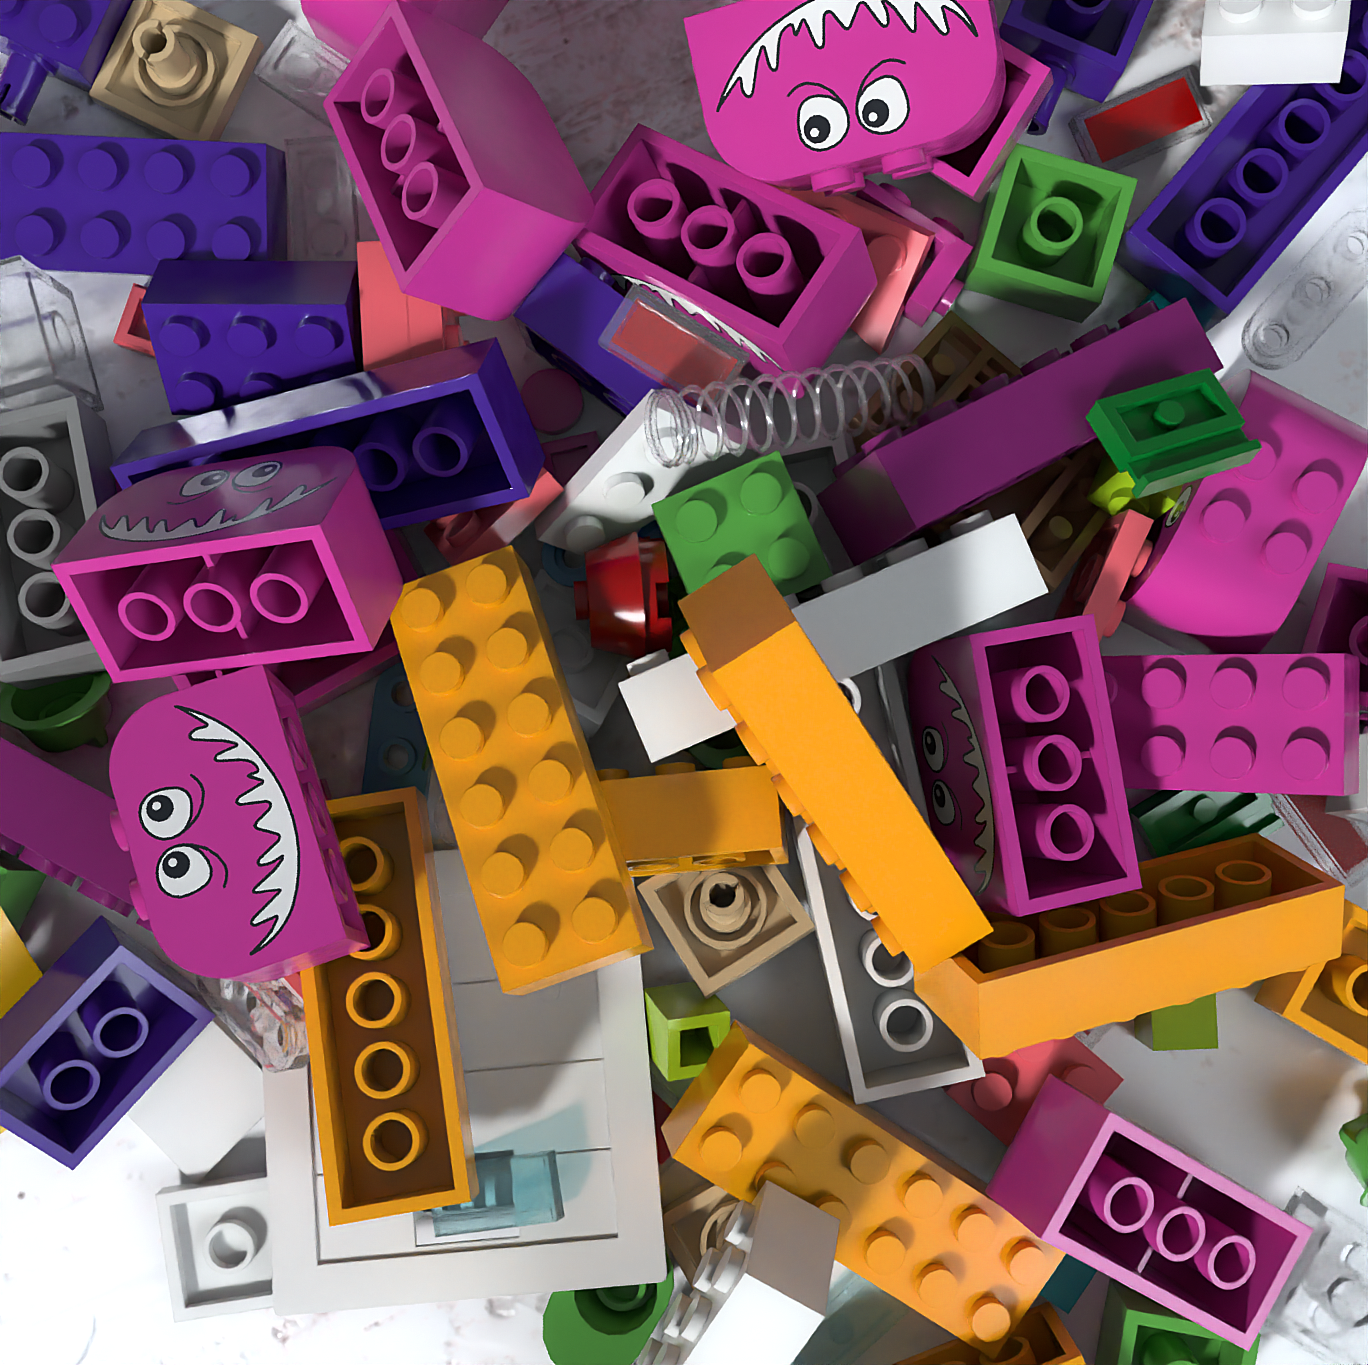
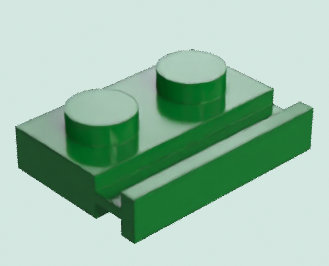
[1085,368,1262,499]
[1128,790,1285,859]

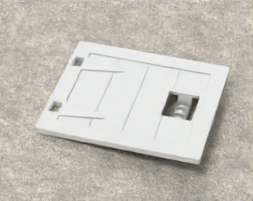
[258,849,667,1317]

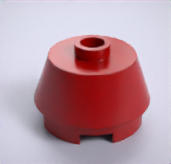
[573,531,672,660]

